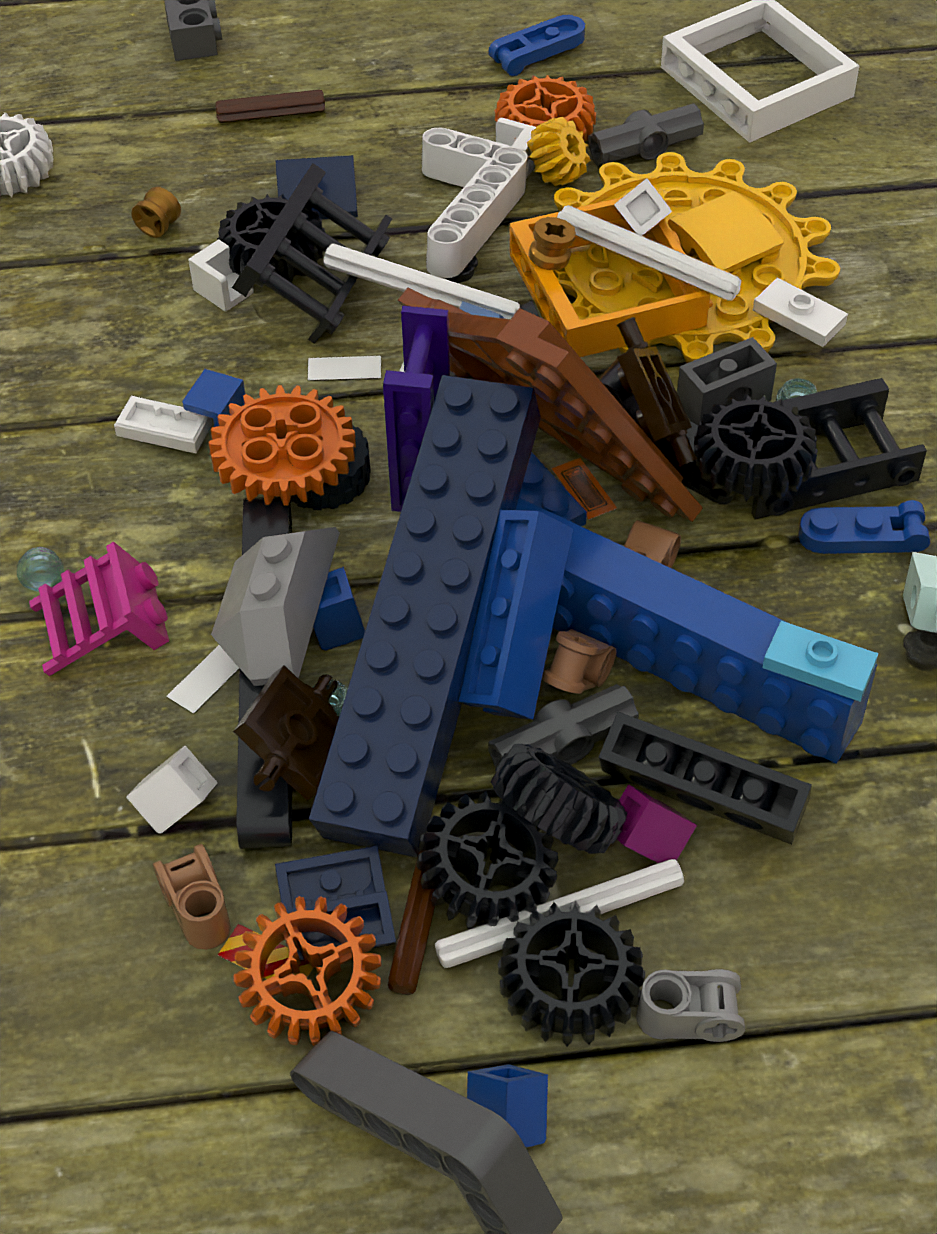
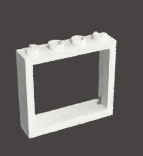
[661,0,859,143]

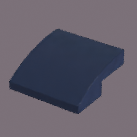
[275,845,396,962]

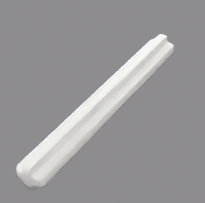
[557,205,741,301]
[323,244,520,319]
[435,859,684,968]

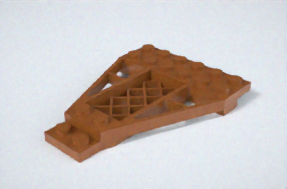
[397,287,703,522]

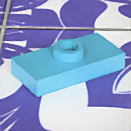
[762,621,879,702]

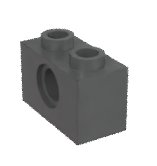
[677,337,777,426]

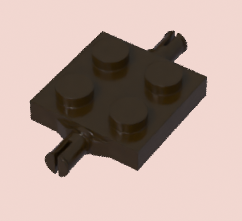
[617,317,698,466]
[233,665,339,801]

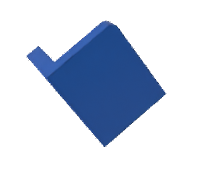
[182,369,245,427]
[313,567,365,650]
[467,1064,548,1147]

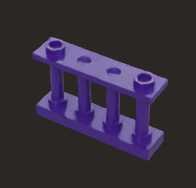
[383,306,450,512]

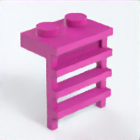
[29,542,169,676]

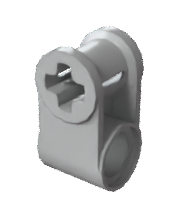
[636,969,745,1042]

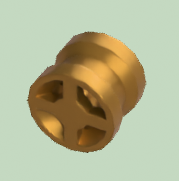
[131,187,181,238]
[529,217,576,270]

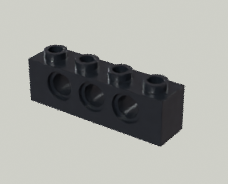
[598,712,812,845]

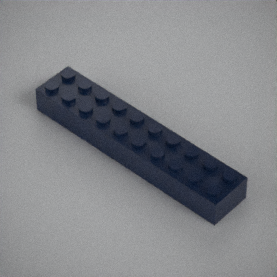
[309,375,541,858]

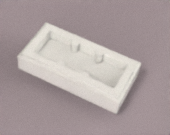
[753,277,848,347]
[114,396,213,454]

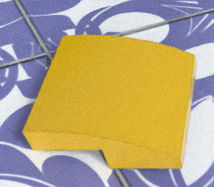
[667,191,784,273]

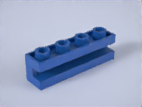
[458,510,573,719]

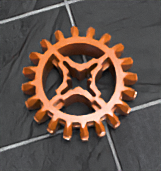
[495,75,596,151]
[233,896,382,1046]

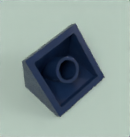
[275,155,358,220]

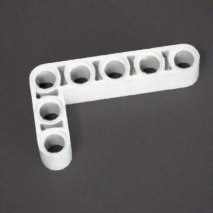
[422,128,528,278]

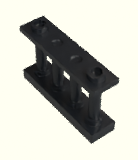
[232,163,392,344]
[751,378,927,520]

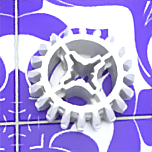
[0,113,54,198]

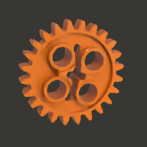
[209,385,356,506]

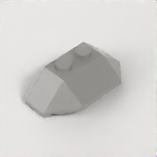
[211,527,340,686]

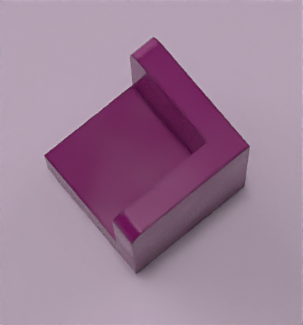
[617,784,697,863]

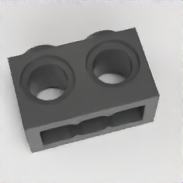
[164,0,222,61]

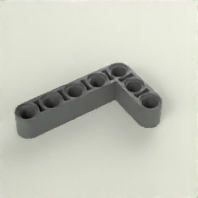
[290,1031,563,1234]

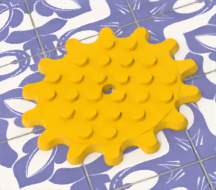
[553,152,840,363]

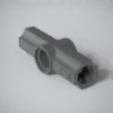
[588,103,704,166]
[488,684,639,768]

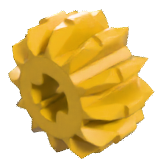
[527,116,591,187]

